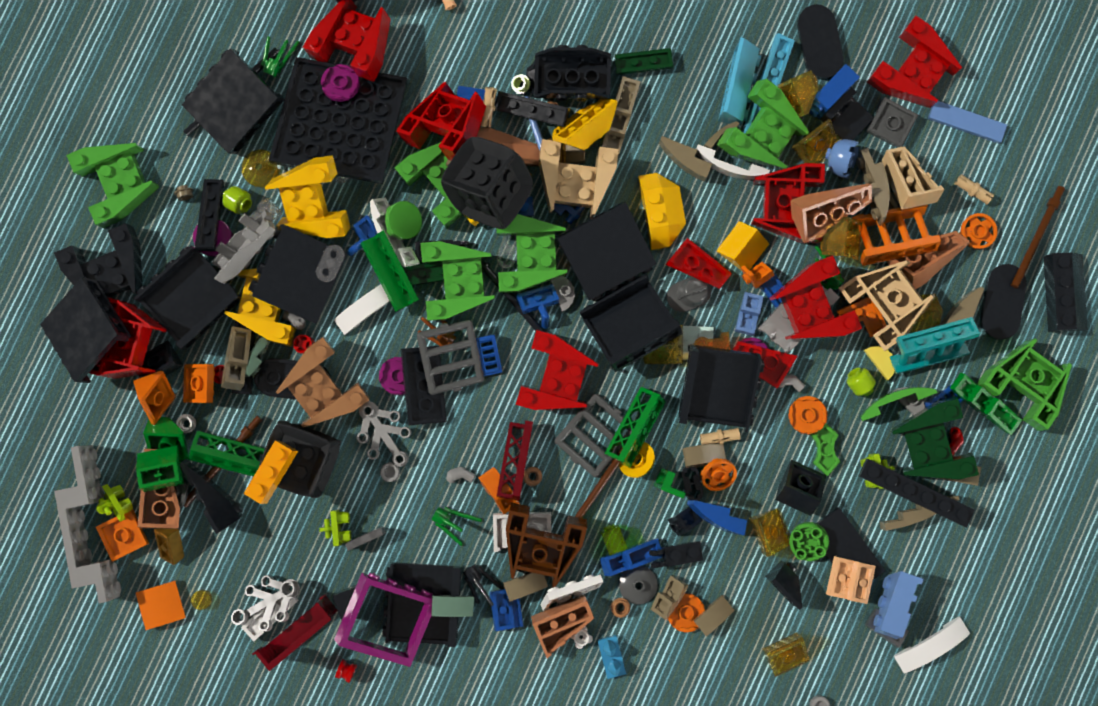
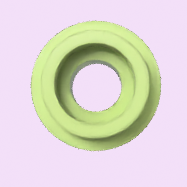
[512,74,530,94]

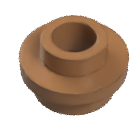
[523,467,542,486]
[611,598,630,618]

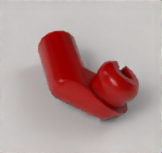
[949,427,964,456]

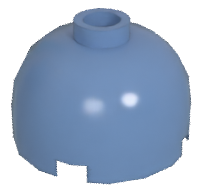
[825,139,859,179]

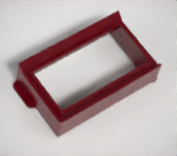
[252,592,338,671]

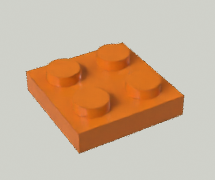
[183,364,215,403]
[96,510,149,562]

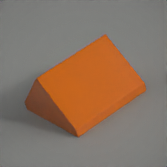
[133,371,176,425]

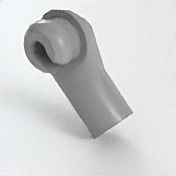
[283,311,306,330]
[779,374,806,392]
[446,467,476,483]

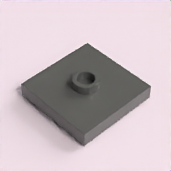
[866,97,918,148]

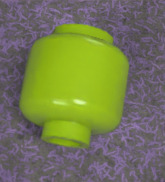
[223,186,252,214]
[847,367,876,396]

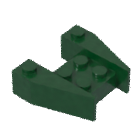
[892,397,979,479]

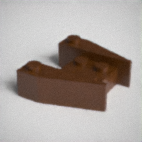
[506,502,587,587]

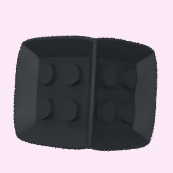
[441,137,533,229]
[259,421,341,498]

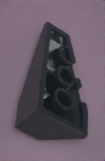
[179,459,243,534]

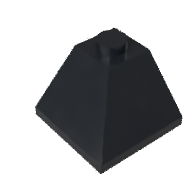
[765,561,803,610]

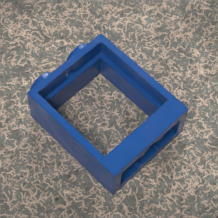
[806,64,860,119]

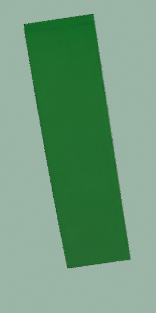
[950,373,1022,436]

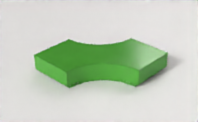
[811,424,840,476]

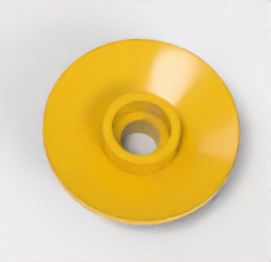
[619,442,655,478]

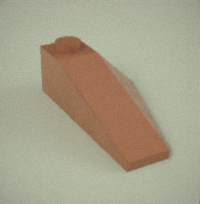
[477,127,540,166]
[790,183,872,243]
[138,449,180,529]

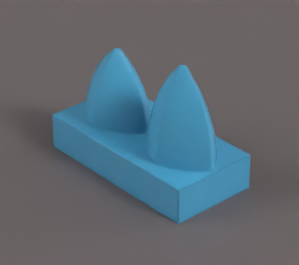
[598,635,626,679]

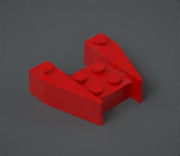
[302,0,391,82]
[867,15,962,108]
[396,82,486,160]
[751,163,825,243]
[770,255,862,340]
[89,298,167,379]
[516,329,598,410]

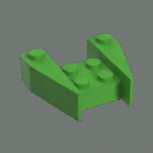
[717,79,809,170]
[394,142,462,229]
[66,143,159,228]
[497,214,567,293]
[420,241,496,321]
[977,338,1072,431]

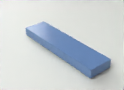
[928,101,1007,144]

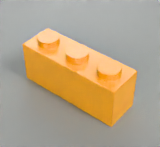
[244,440,298,504]

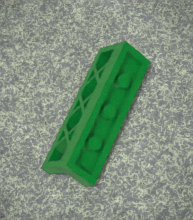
[360,230,419,312]
[605,387,666,468]
[188,431,265,477]
[654,468,686,499]

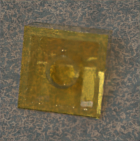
[777,70,818,117]
[820,217,863,260]

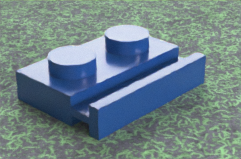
[490,589,523,631]

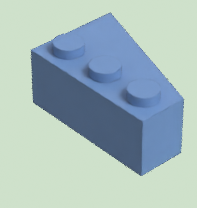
[873,571,923,639]

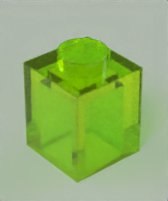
[601,524,628,555]

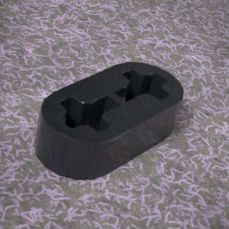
[681,466,703,501]

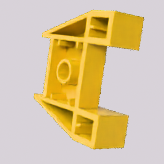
[265,155,351,238]
[224,268,296,347]

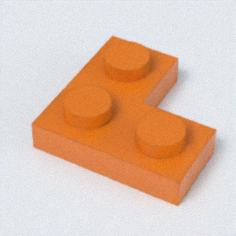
[836,296,887,337]

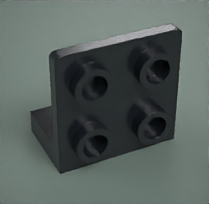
[820,87,874,140]

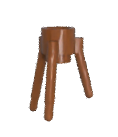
[418,317,457,346]

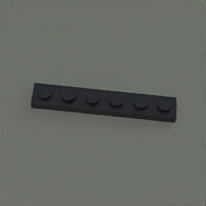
[858,459,975,528]

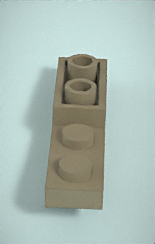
[856,148,890,226]

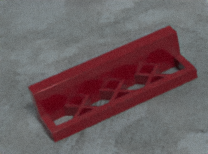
[497,420,533,501]

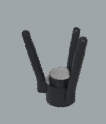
[463,564,505,606]

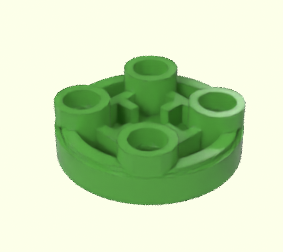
[385,201,422,240]
[789,522,829,561]

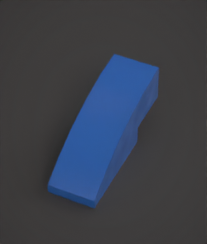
[687,500,747,535]
[599,538,663,576]

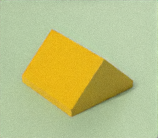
[716,221,769,271]

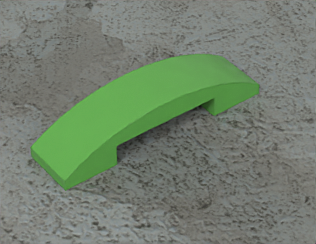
[860,387,937,421]

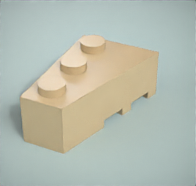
[881,146,945,210]

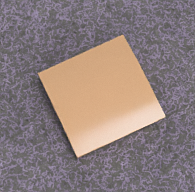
[826,556,876,604]

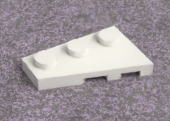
[493,512,551,553]
[540,574,603,611]

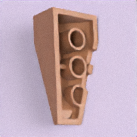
[887,231,970,289]

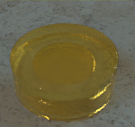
[191,590,212,610]

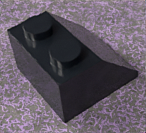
[775,460,826,516]

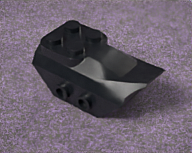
[526,45,611,101]

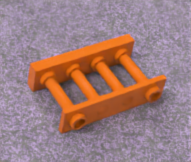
[849,204,941,266]

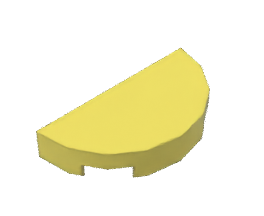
[863,346,895,381]

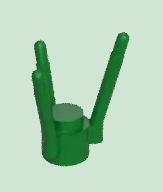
[260,36,300,77]
[815,245,845,291]
[431,506,482,546]

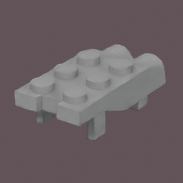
[212,210,275,284]
[758,286,840,354]

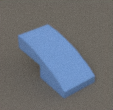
[735,292,764,336]

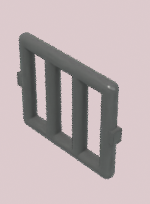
[417,320,484,395]
[554,394,635,478]

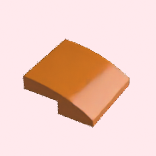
[135,581,186,630]

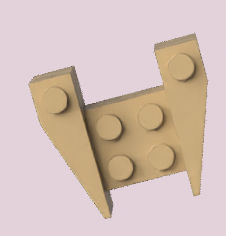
[538,139,619,218]
[839,260,936,351]

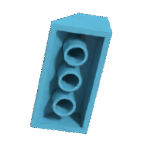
[718,37,761,126]

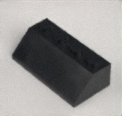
[1043,252,1088,332]

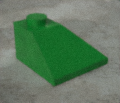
[143,417,189,461]

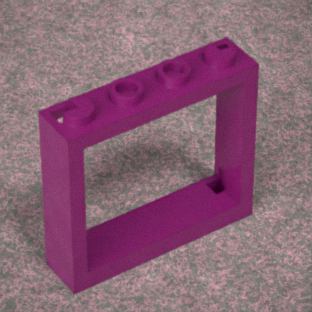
[334,573,433,667]

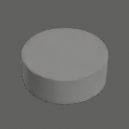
[380,463,400,482]
[809,695,830,706]

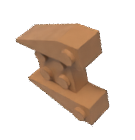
[276,336,370,428]

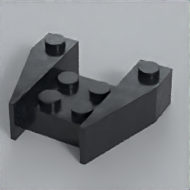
[54,223,143,298]

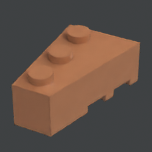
[531,594,594,658]

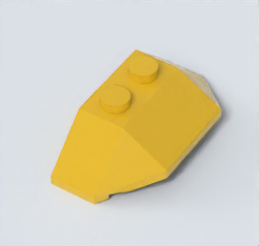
[552,99,618,150]
[638,173,686,250]

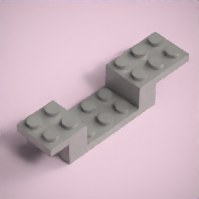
[54,445,121,603]

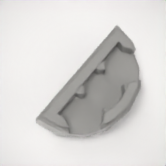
[551,276,575,312]
[890,387,925,415]

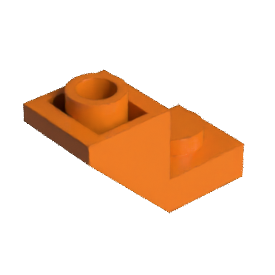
[478,467,520,514]

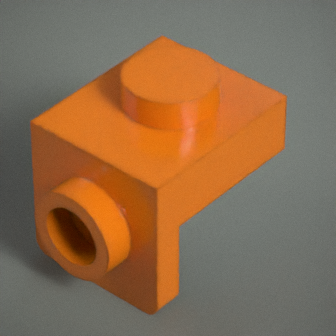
[741,262,775,289]

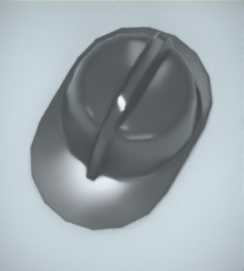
[667,277,712,312]

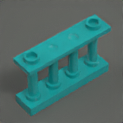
[890,317,980,375]

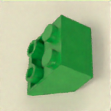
[136,446,184,492]

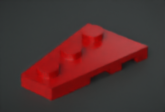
[665,238,732,289]
[732,341,797,389]

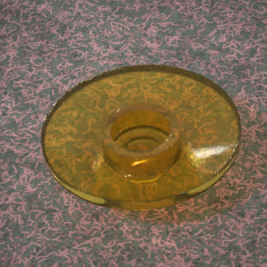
[242,149,280,187]

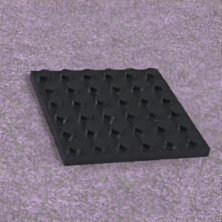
[269,57,407,184]

